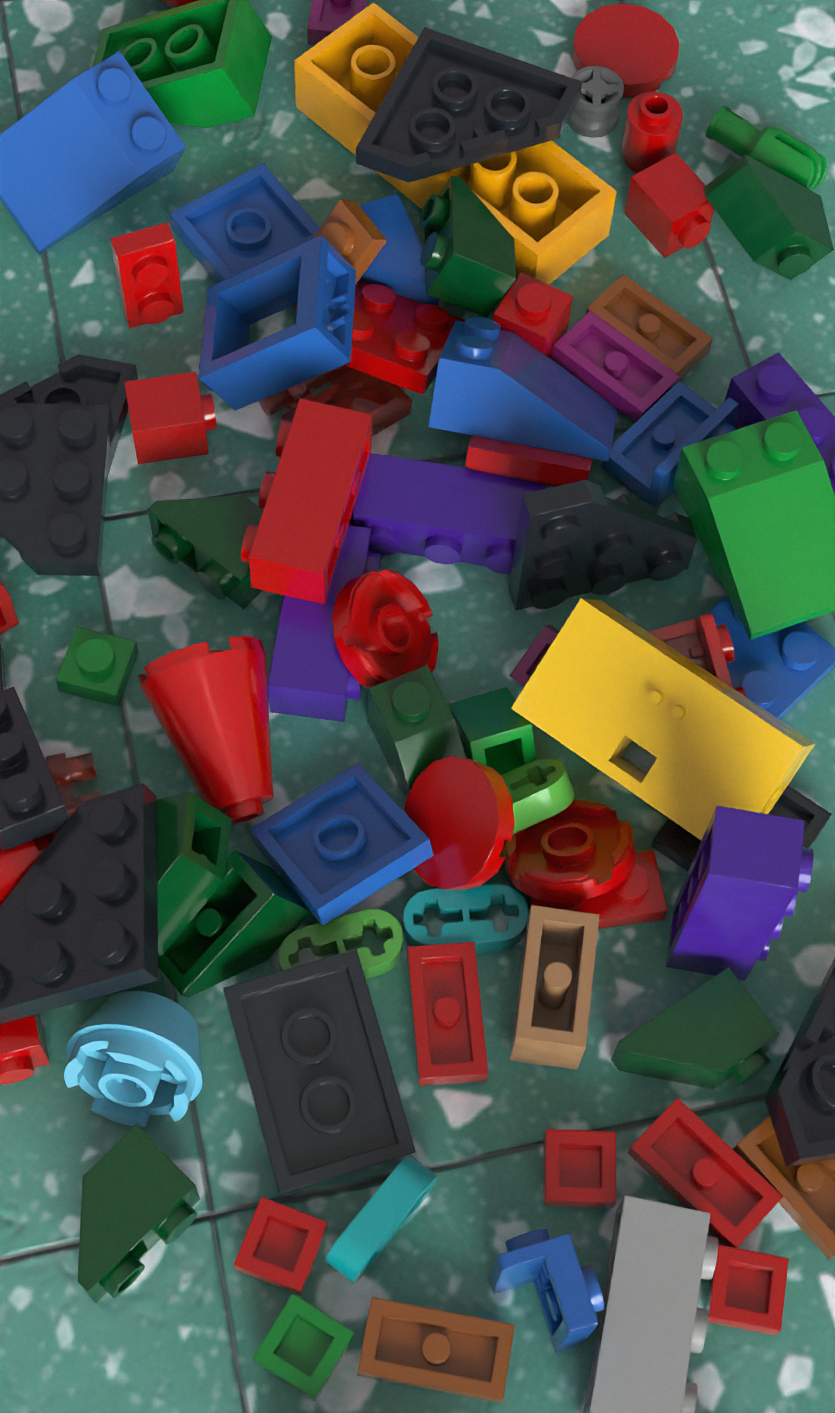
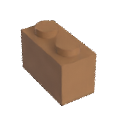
[510,905,600,1070]

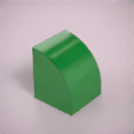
[447,687,537,775]

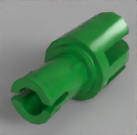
[706,106,828,191]

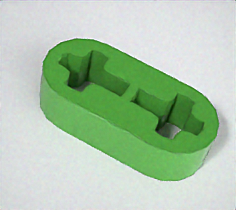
[501,758,575,834]
[278,908,403,979]

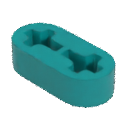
[402,884,529,953]
[325,1154,438,1284]

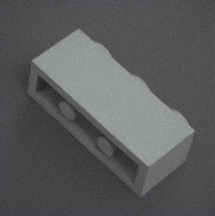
[583,1195,718,1413]

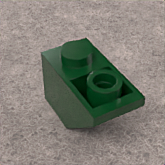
[420,175,516,318]
[148,495,263,610]
[157,791,232,957]
[78,1125,200,1303]

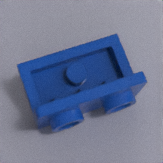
[601,381,740,508]
[489,1229,604,1353]

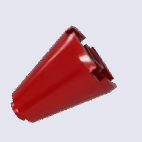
[138,636,274,824]

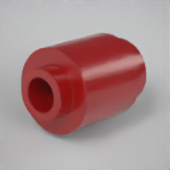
[621,92,683,173]

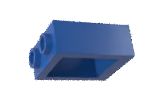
[198,235,356,411]

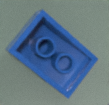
[0,51,186,254]
[428,317,618,462]

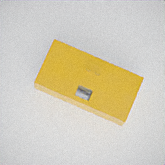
[511,598,816,841]

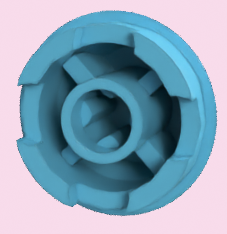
[64,991,202,1127]

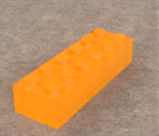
[294,2,617,285]

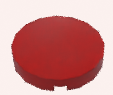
[572,3,680,98]
[332,569,439,688]
[404,756,515,891]
[503,800,635,903]

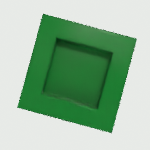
[56,626,139,707]
[253,1293,354,1402]

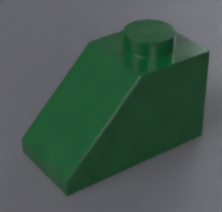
[703,155,834,280]
[368,665,466,799]
[158,850,311,998]
[611,967,779,1089]

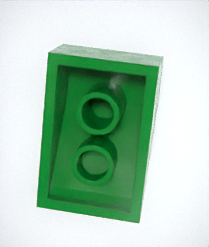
[92,0,272,128]
[673,410,835,640]

